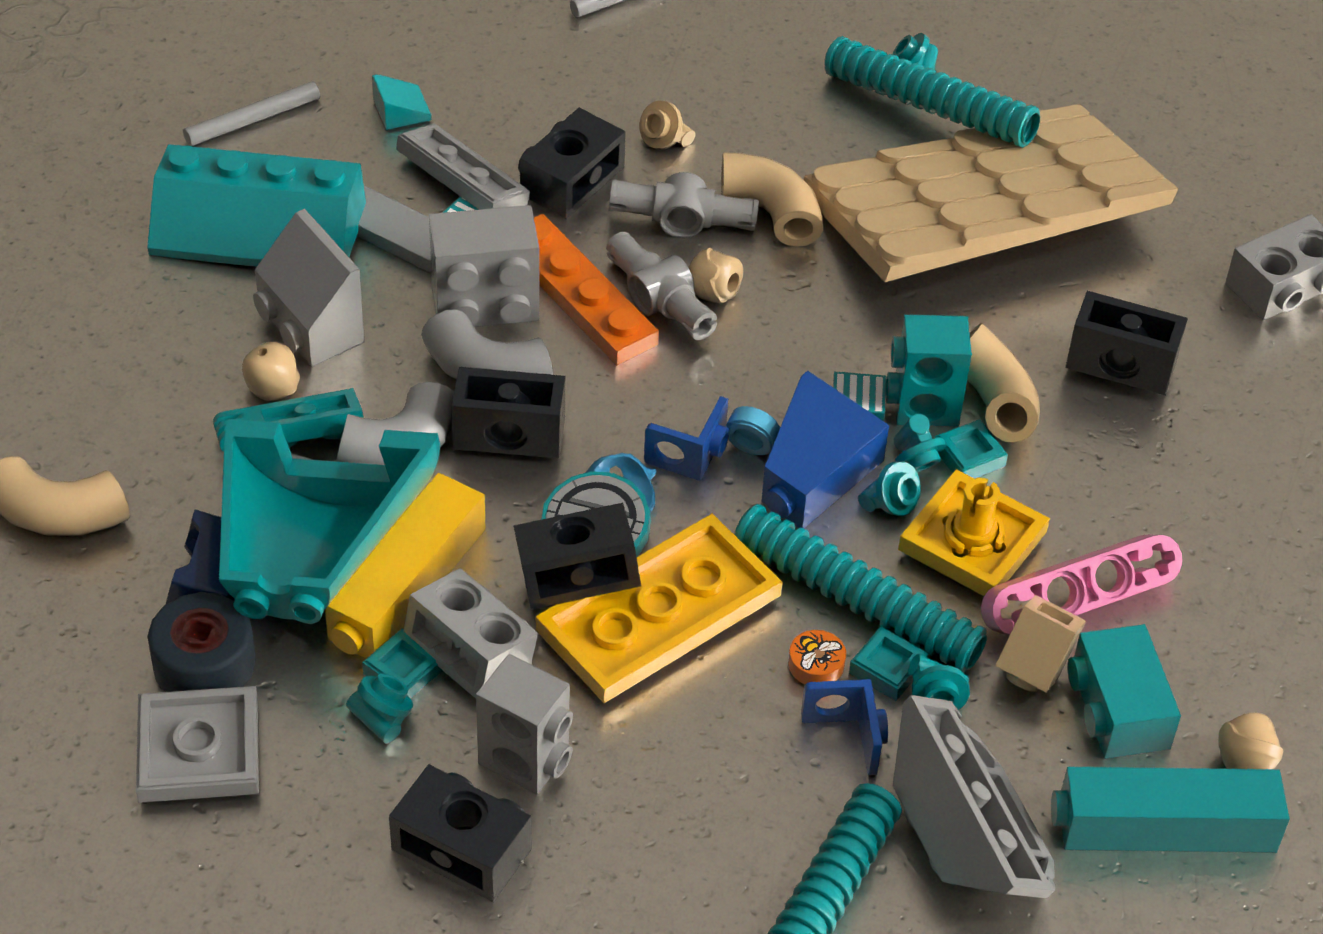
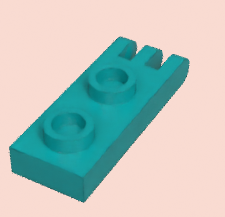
[213,388,363,452]

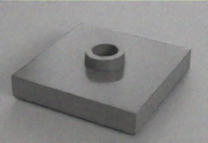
[136,686,259,803]

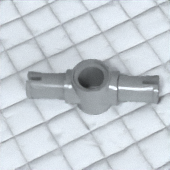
[608,172,759,238]
[606,232,717,340]

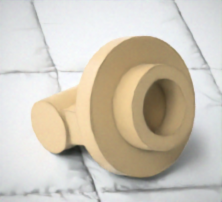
[639,101,695,149]

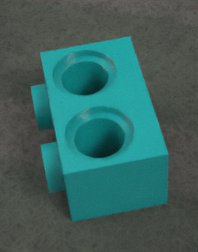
[886,315,972,427]

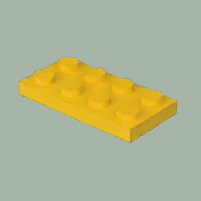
[536,513,782,703]

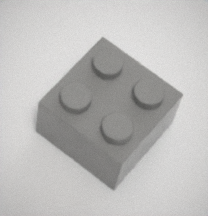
[429,205,539,327]

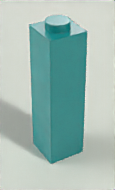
[1051,767,1290,853]

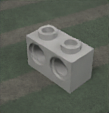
[1225,214,1323,321]
[404,568,538,698]
[476,654,573,795]

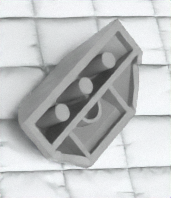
[893,695,1055,898]

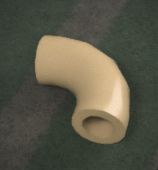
[721,152,823,247]
[967,323,1040,443]
[0,456,130,536]

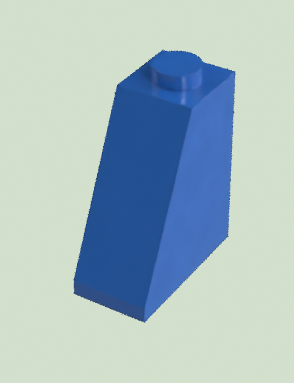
[761,371,889,528]

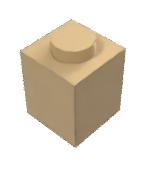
[995,595,1086,693]

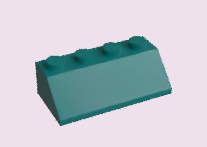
[147,144,366,267]

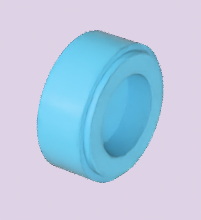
[726,406,780,455]

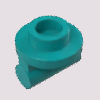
[893,33,938,69]
[893,414,947,473]
[858,462,921,516]
[908,654,970,710]
[346,673,413,744]

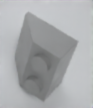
[253,209,365,367]

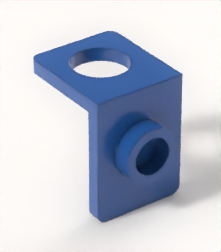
[644,396,730,481]
[801,679,888,775]

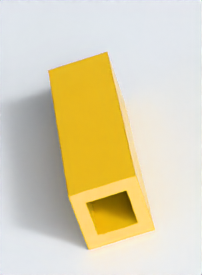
[325,472,486,659]

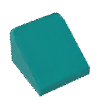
[372,74,432,130]

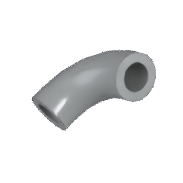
[421,310,554,380]
[336,382,454,465]

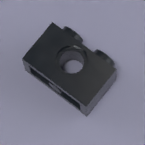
[518,107,626,219]
[1065,291,1188,396]
[452,367,566,458]
[513,503,641,610]
[389,764,532,902]

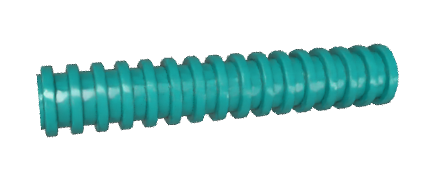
[825,36,1040,148]
[734,504,987,673]
[768,783,902,934]

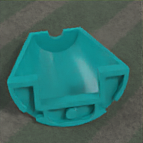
[219,419,440,624]

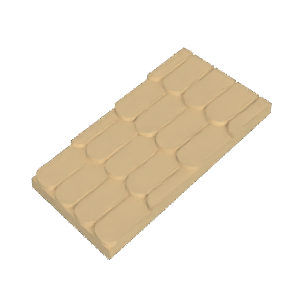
[803,104,1178,282]

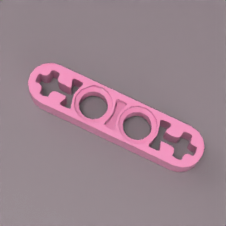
[981,534,1182,635]

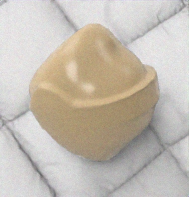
[688,248,743,303]
[242,342,300,401]
[1218,712,1284,769]

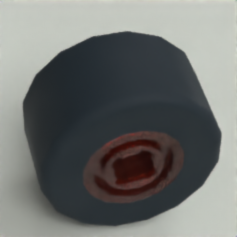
[147,592,256,692]

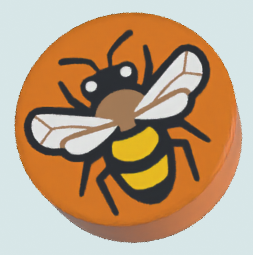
[788,630,846,684]

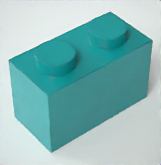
[1067,624,1181,759]

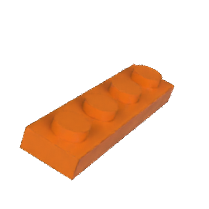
[534,214,659,366]

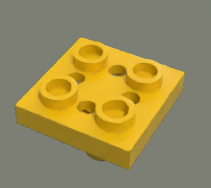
[898,469,1050,596]

